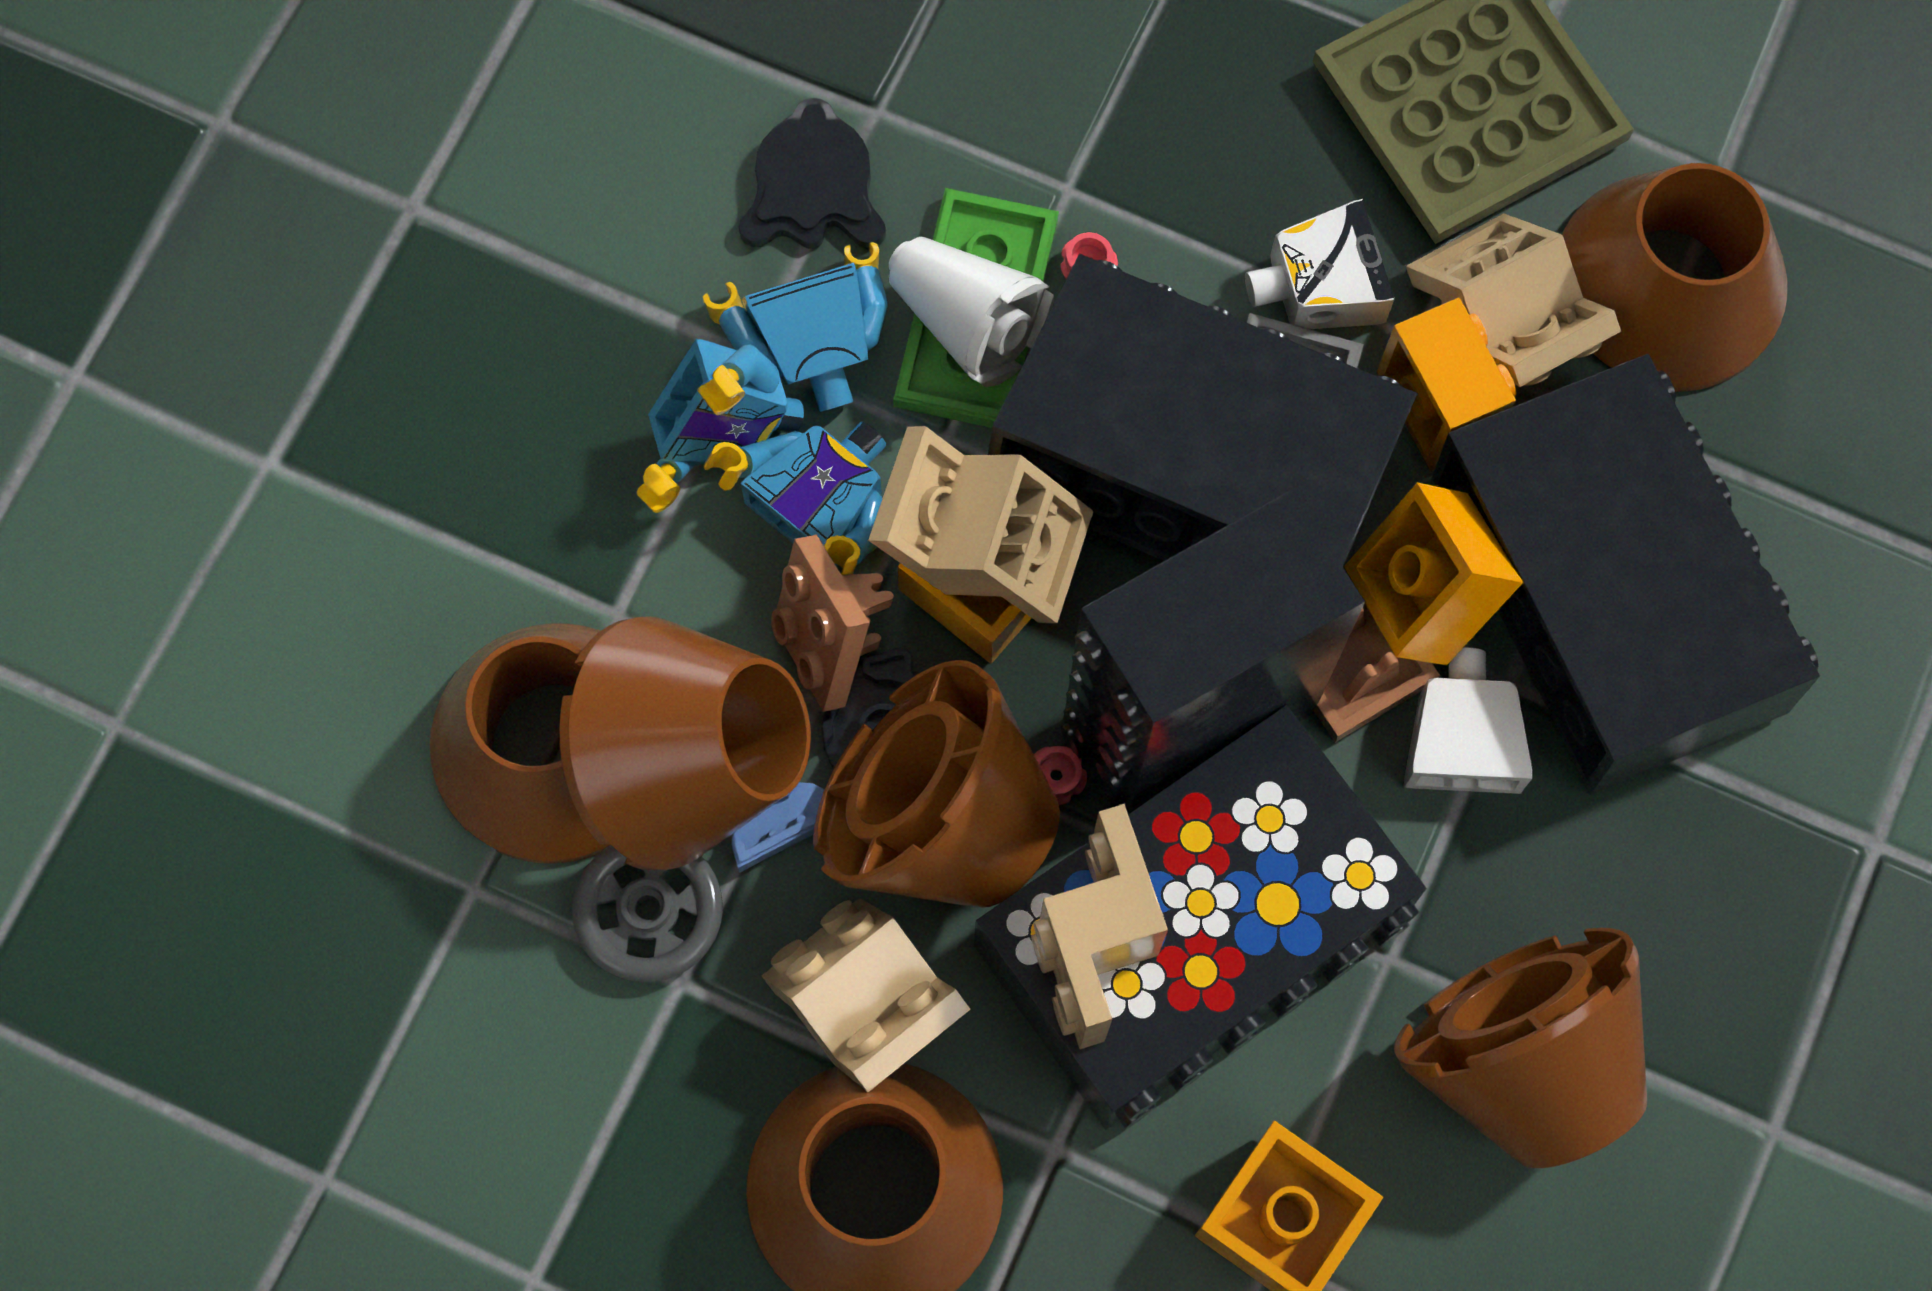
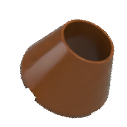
[1562,163,1787,392]
[560,616,811,871]
[430,623,611,863]
[813,660,1060,908]
[1394,928,1647,1168]
[747,1063,1003,1291]

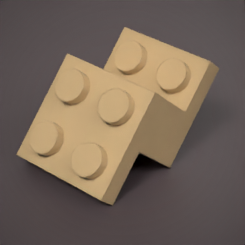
[1406,213,1621,387]
[868,426,1093,623]
[1031,804,1168,1049]
[762,898,971,1092]

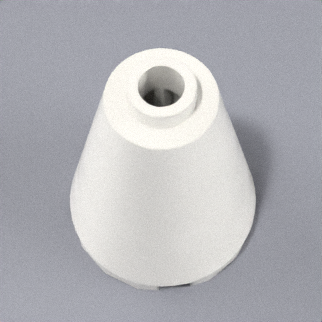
[888,237,1055,387]

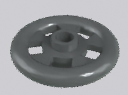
[572,845,723,983]

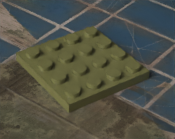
[1313,0,1634,244]

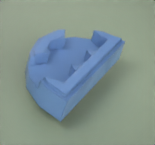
[732,782,825,873]

